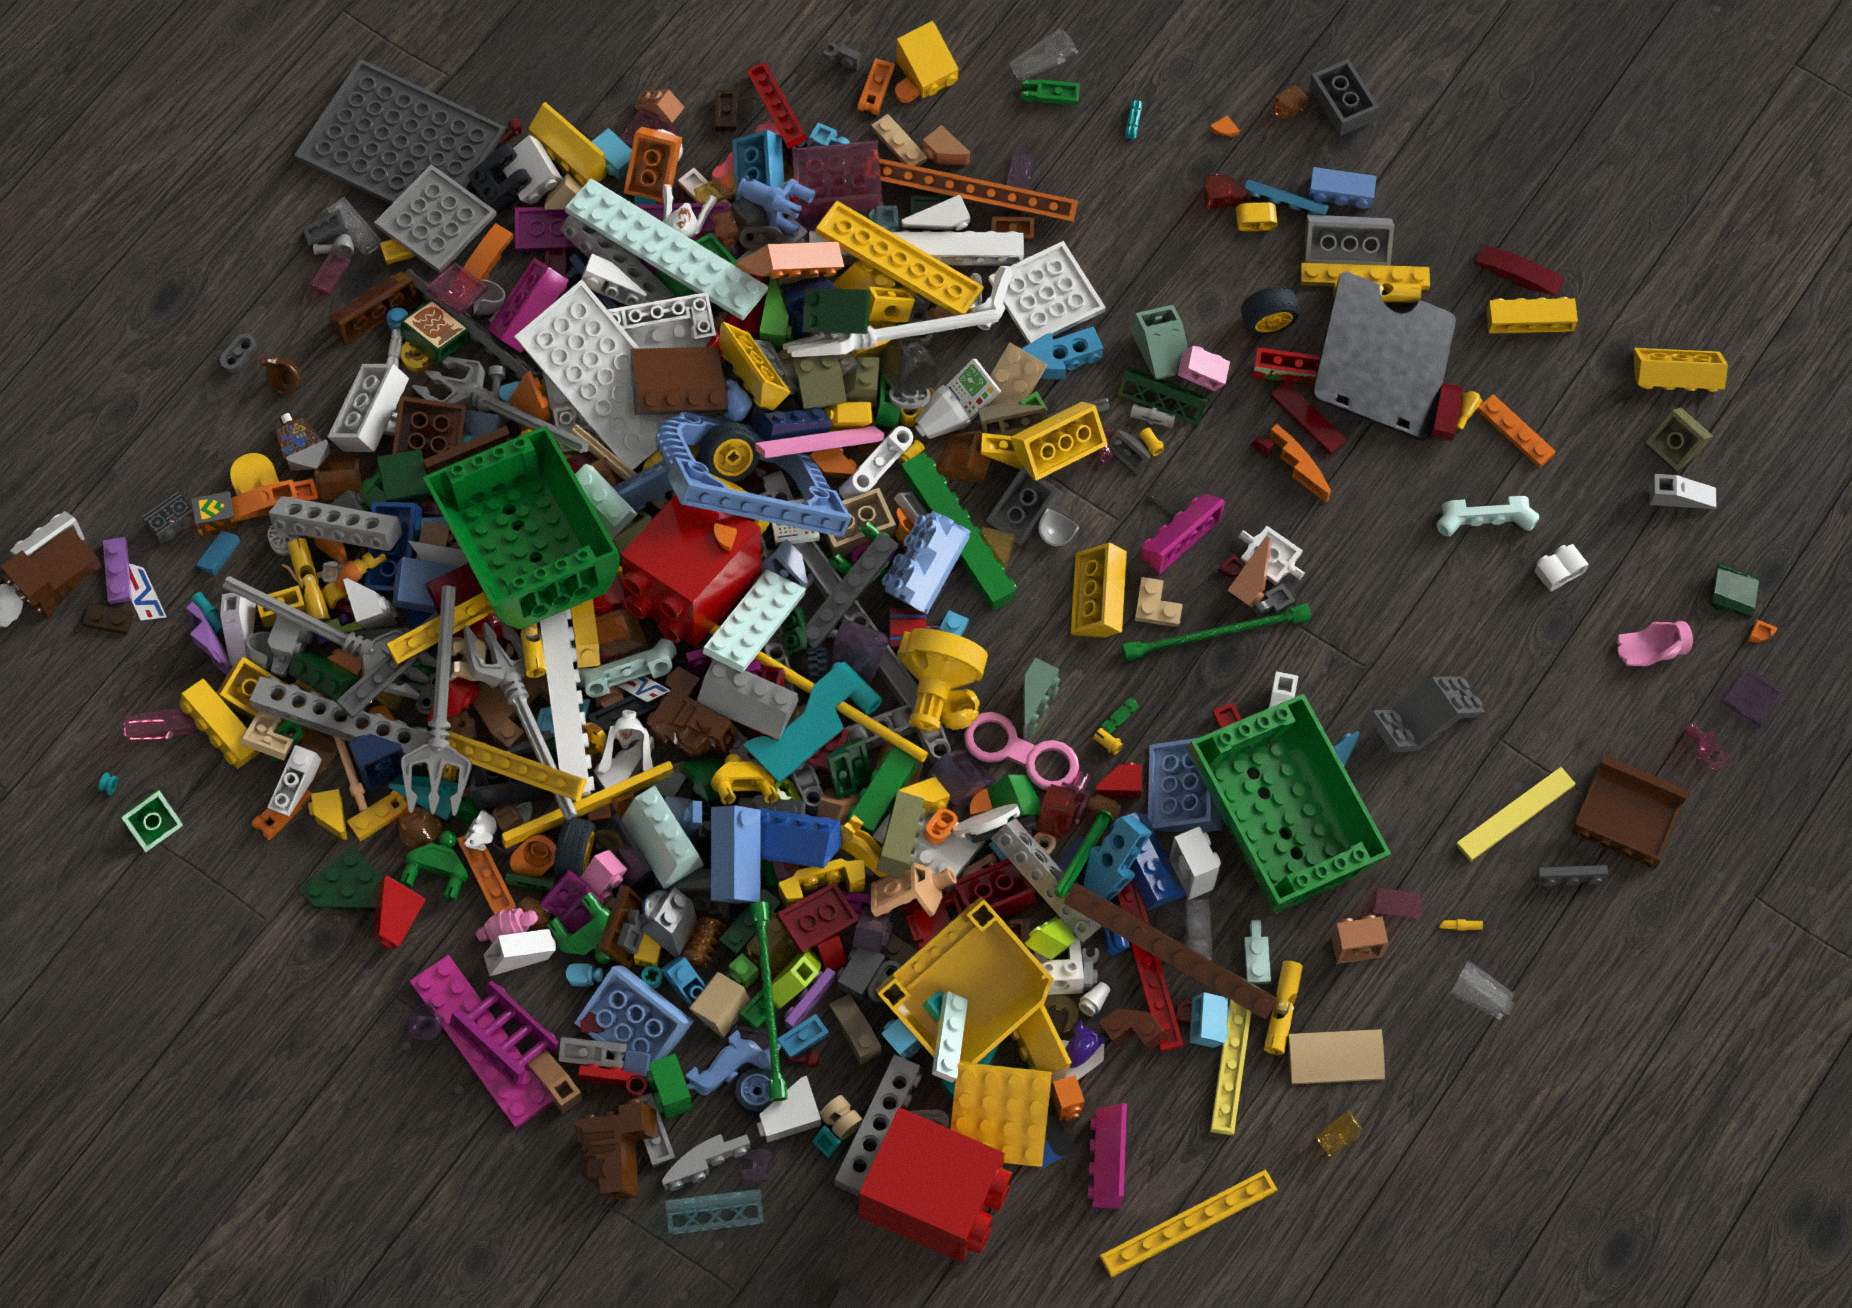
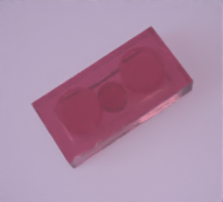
[310,251,351,296]

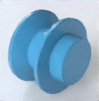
[386,308,408,330]

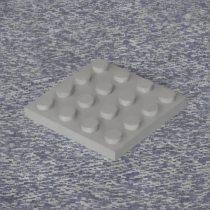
[374,164,496,273]

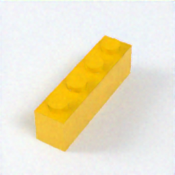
[1486,297,1578,333]
[179,679,259,769]

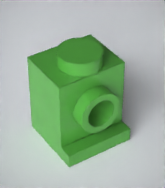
[726,953,759,990]

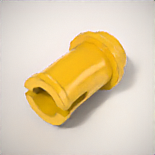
[1139,428,1164,456]
[898,440,925,464]
[1093,728,1123,755]

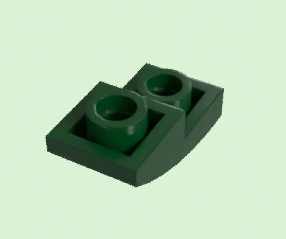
[780,607,807,656]

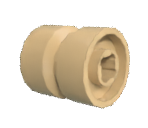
[819,1095,863,1140]

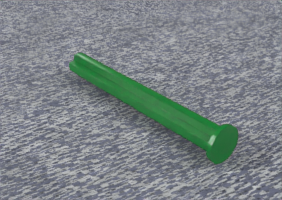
[1054,810,1114,898]

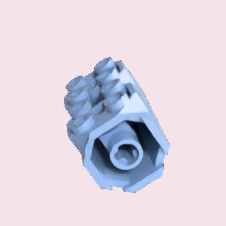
[882,510,971,614]

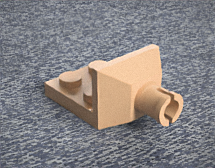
[871,862,957,917]

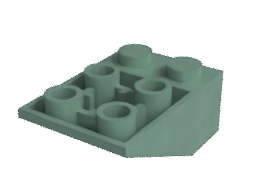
[1129,305,1189,380]
[1023,657,1061,741]

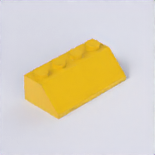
[528,102,607,186]
[719,322,791,411]
[1634,348,1728,392]
[1010,402,1108,481]
[1071,542,1127,638]

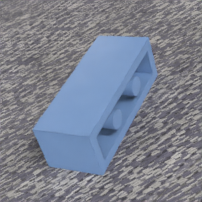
[1308,167,1376,209]

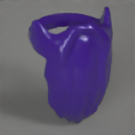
[1065,1021,1105,1068]

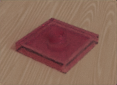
[426,262,488,316]

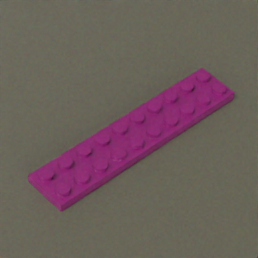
[515,202,730,251]

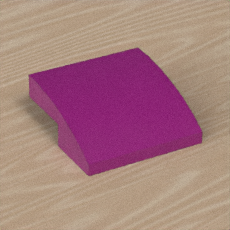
[540,869,604,934]

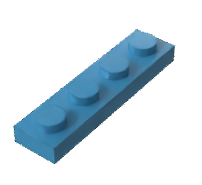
[1244,180,1329,215]

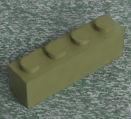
[876,791,926,878]

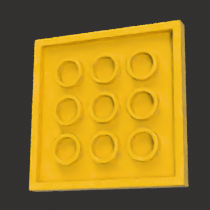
[951,1062,1052,1167]

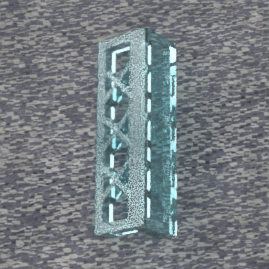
[665,1189,764,1235]

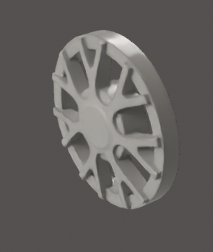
[889,382,930,410]

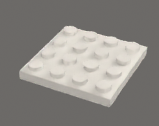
[988,241,1106,344]

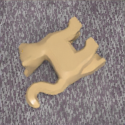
[449,637,514,689]

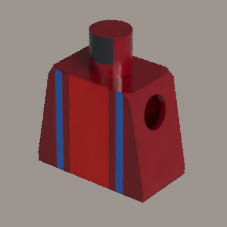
[889,608,939,655]

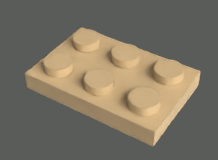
[988,342,1048,406]

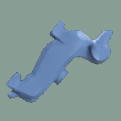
[685,1030,782,1096]

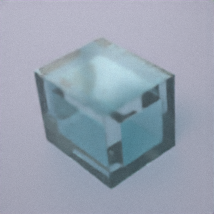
[869,205,899,232]

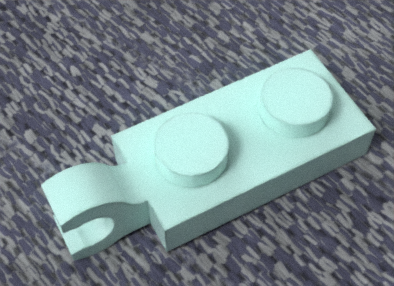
[1244,920,1271,984]

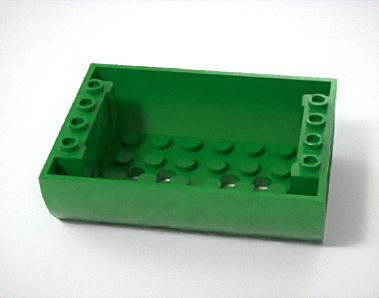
[423,425,620,629]
[1186,694,1391,913]

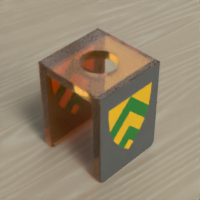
[191,491,239,537]

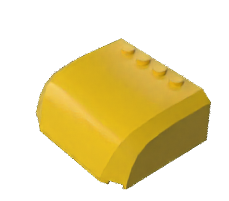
[875,897,1054,1064]

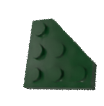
[299,846,382,911]

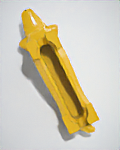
[835,815,892,878]

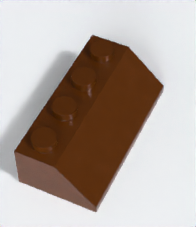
[328,272,417,346]

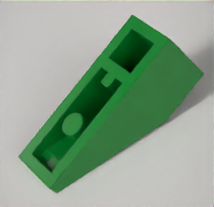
[875,364,903,427]

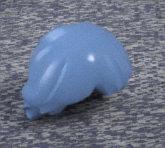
[721,379,752,422]

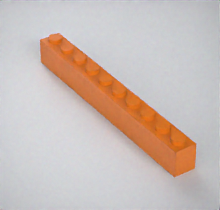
[864,156,1078,222]

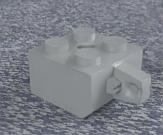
[267,613,314,678]

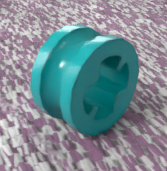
[98,773,118,795]
[641,965,663,989]

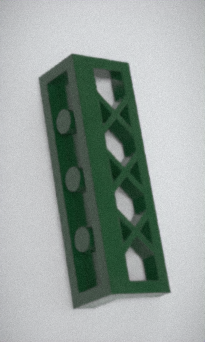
[1117,367,1210,426]

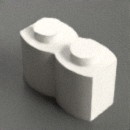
[1534,544,1589,592]

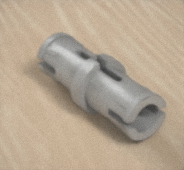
[1130,404,1176,429]

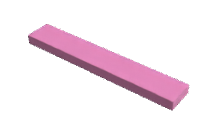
[755,426,884,458]

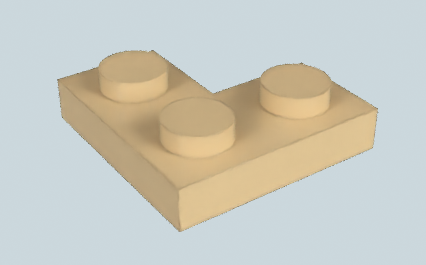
[1135,577,1182,628]
[241,710,293,760]

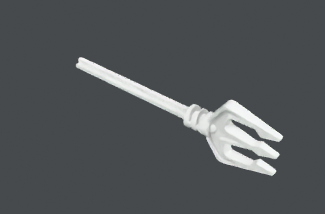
[783,309,999,357]

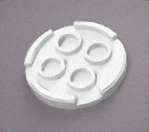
[953,804,1020,838]

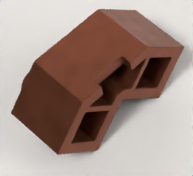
[1099,1008,1169,1051]

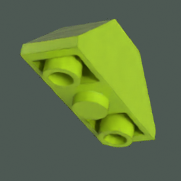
[1025,916,1075,960]
[763,949,822,1009]

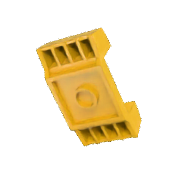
[778,858,865,909]

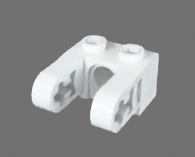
[1033,935,1084,995]

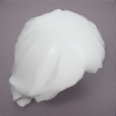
[0,584,23,627]

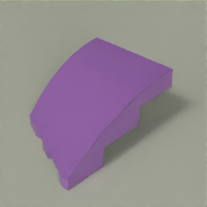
[186,602,232,675]

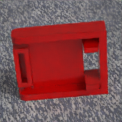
[903,891,963,951]

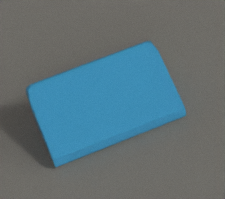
[196,531,240,577]

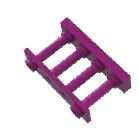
[449,981,558,1086]

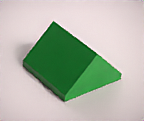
[987,774,1045,821]
[120,789,183,852]

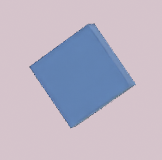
[623,1050,651,1078]

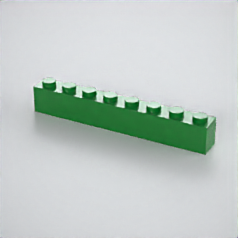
[901,452,1017,611]

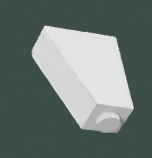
[484,929,556,976]
[757,1076,821,1142]

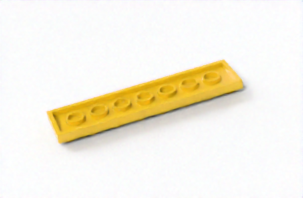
[815,201,984,316]

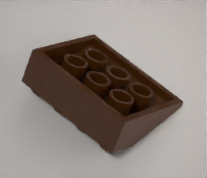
[631,347,727,415]
[392,396,466,475]

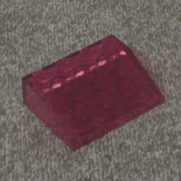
[792,141,883,217]

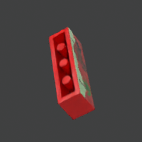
[1252,347,1320,386]

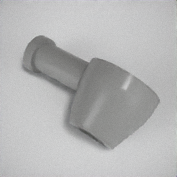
[313,234,354,258]

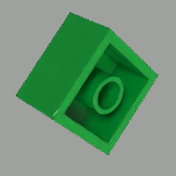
[646,1053,692,1119]

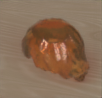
[399,807,443,850]

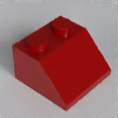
[427,677,481,723]

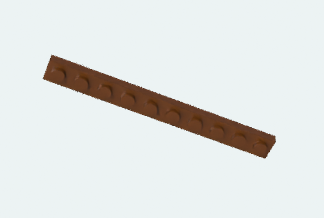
[1064,882,1278,1020]

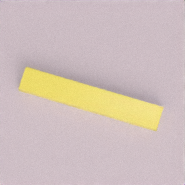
[1456,767,1576,862]
[1210,999,1251,1136]

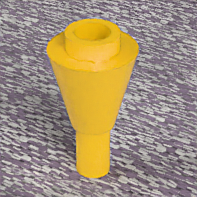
[1456,391,1483,430]

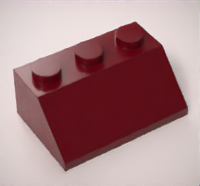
[954,859,1036,919]

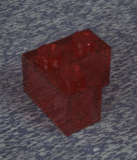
[1036,784,1079,839]

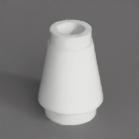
[1079,982,1110,1016]

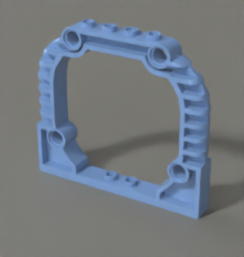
[655,411,852,537]

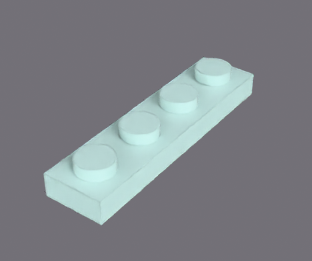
[932,991,968,1083]

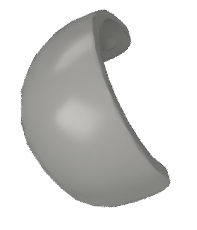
[473,280,506,315]
[1039,509,1079,546]
[245,632,273,672]

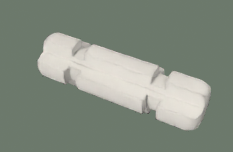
[386,329,404,368]

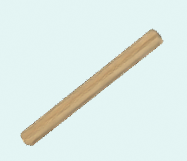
[570,425,669,510]

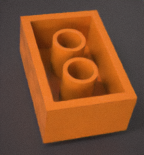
[624,127,683,204]

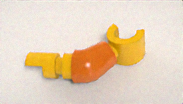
[322,552,387,610]

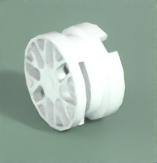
[268,526,301,555]

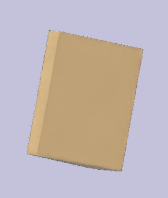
[545,173,583,210]
[689,972,751,1038]

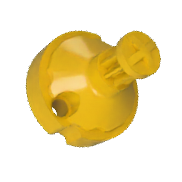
[897,628,988,732]

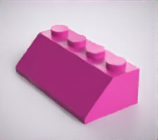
[487,257,569,353]
[1140,494,1225,575]
[1088,1103,1127,1209]

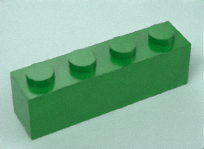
[847,746,918,836]

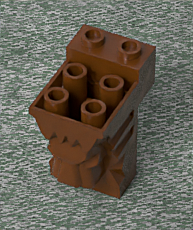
[0,527,102,619]
[646,666,738,758]
[574,1099,658,1200]

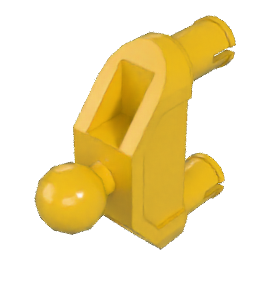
[711,753,779,805]

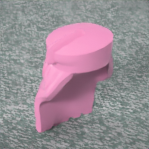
[1617,621,1693,666]

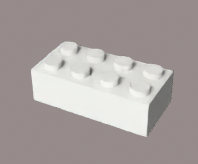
[328,364,409,452]

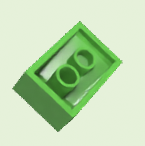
[759,276,793,353]

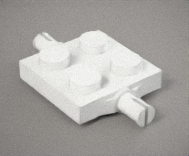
[1238,526,1305,585]

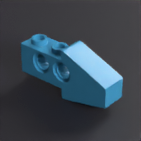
[1021,326,1103,379]
[1083,815,1152,902]

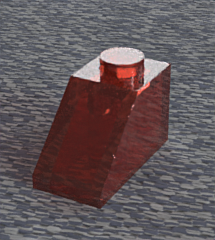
[1203,174,1251,209]

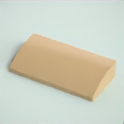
[1287,1029,1385,1084]

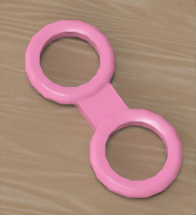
[964,712,1079,791]

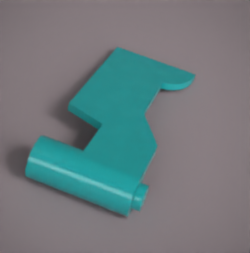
[743,662,882,784]

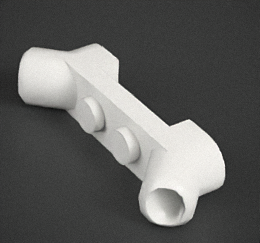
[839,426,913,500]

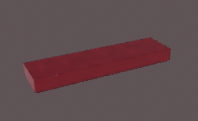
[1270,381,1347,455]

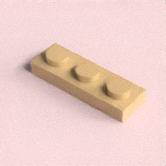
[871,114,927,167]

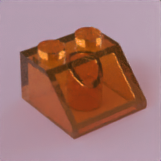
[937,430,991,483]
[314,455,363,501]

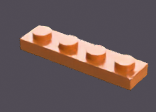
[1477,394,1556,469]
[457,835,517,914]

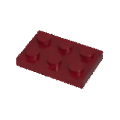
[776,882,860,955]

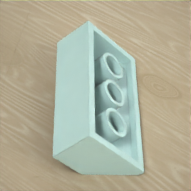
[621,785,704,889]

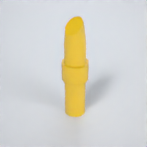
[1438,919,1483,931]

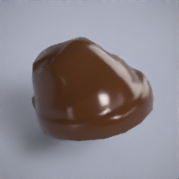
[260,356,300,395]

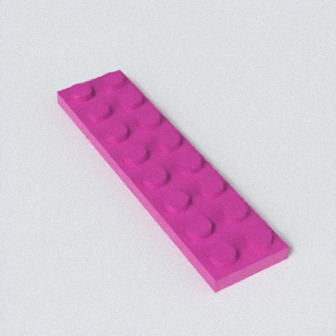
[410,955,554,1129]

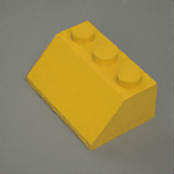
[1010,1004,1072,1083]

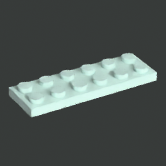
[703,569,806,673]

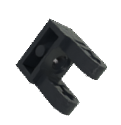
[467,144,532,213]

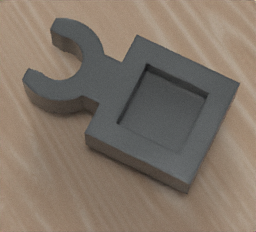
[617,910,647,954]

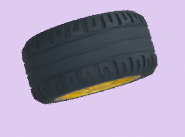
[1241,286,1300,335]
[699,422,760,482]
[554,817,596,877]

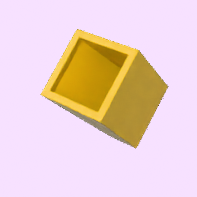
[896,21,959,99]

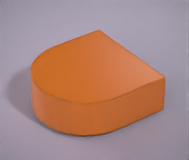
[895,77,920,103]

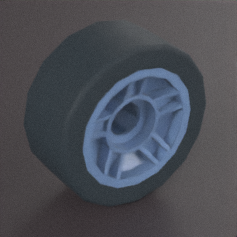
[735,1068,773,1116]

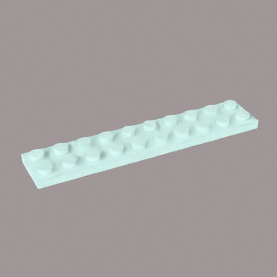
[565,178,768,321]

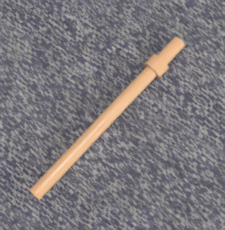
[318,691,368,812]

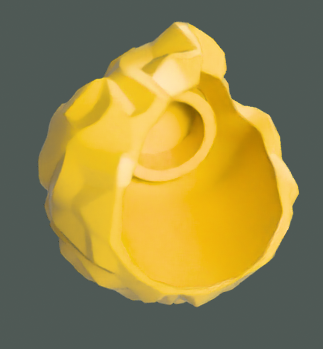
[939,689,980,730]

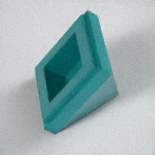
[812,1126,841,1158]

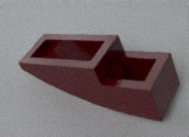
[1431,383,1464,442]

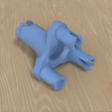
[737,175,815,238]

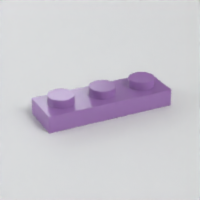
[103,537,132,604]
[784,968,835,1031]

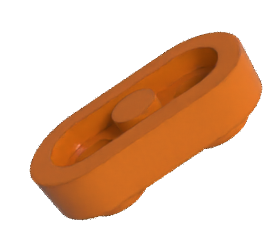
[923,809,958,845]

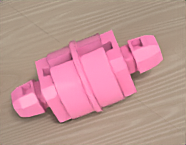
[476,908,538,943]

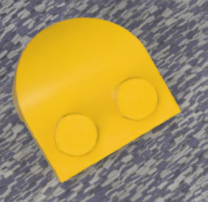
[230,453,279,495]

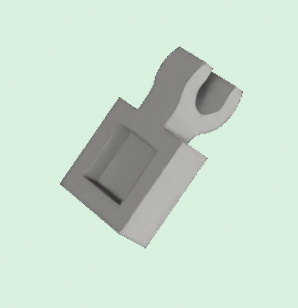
[1081,948,1099,991]

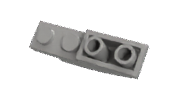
[662,1134,750,1191]

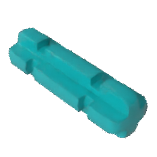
[1125,100,1142,139]

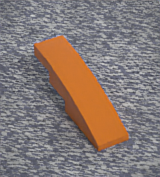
[447,223,513,308]
[1269,424,1331,503]

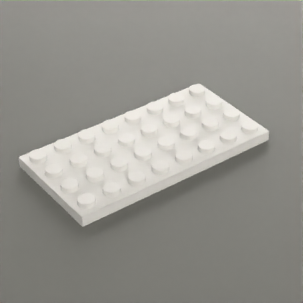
[514,280,680,470]

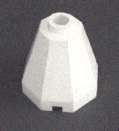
[915,385,971,439]

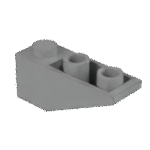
[1649,474,1716,509]

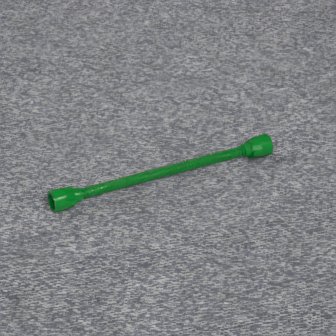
[1122,603,1311,661]
[750,901,788,1102]

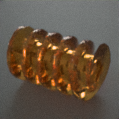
[682,917,727,970]

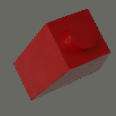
[373,875,426,950]

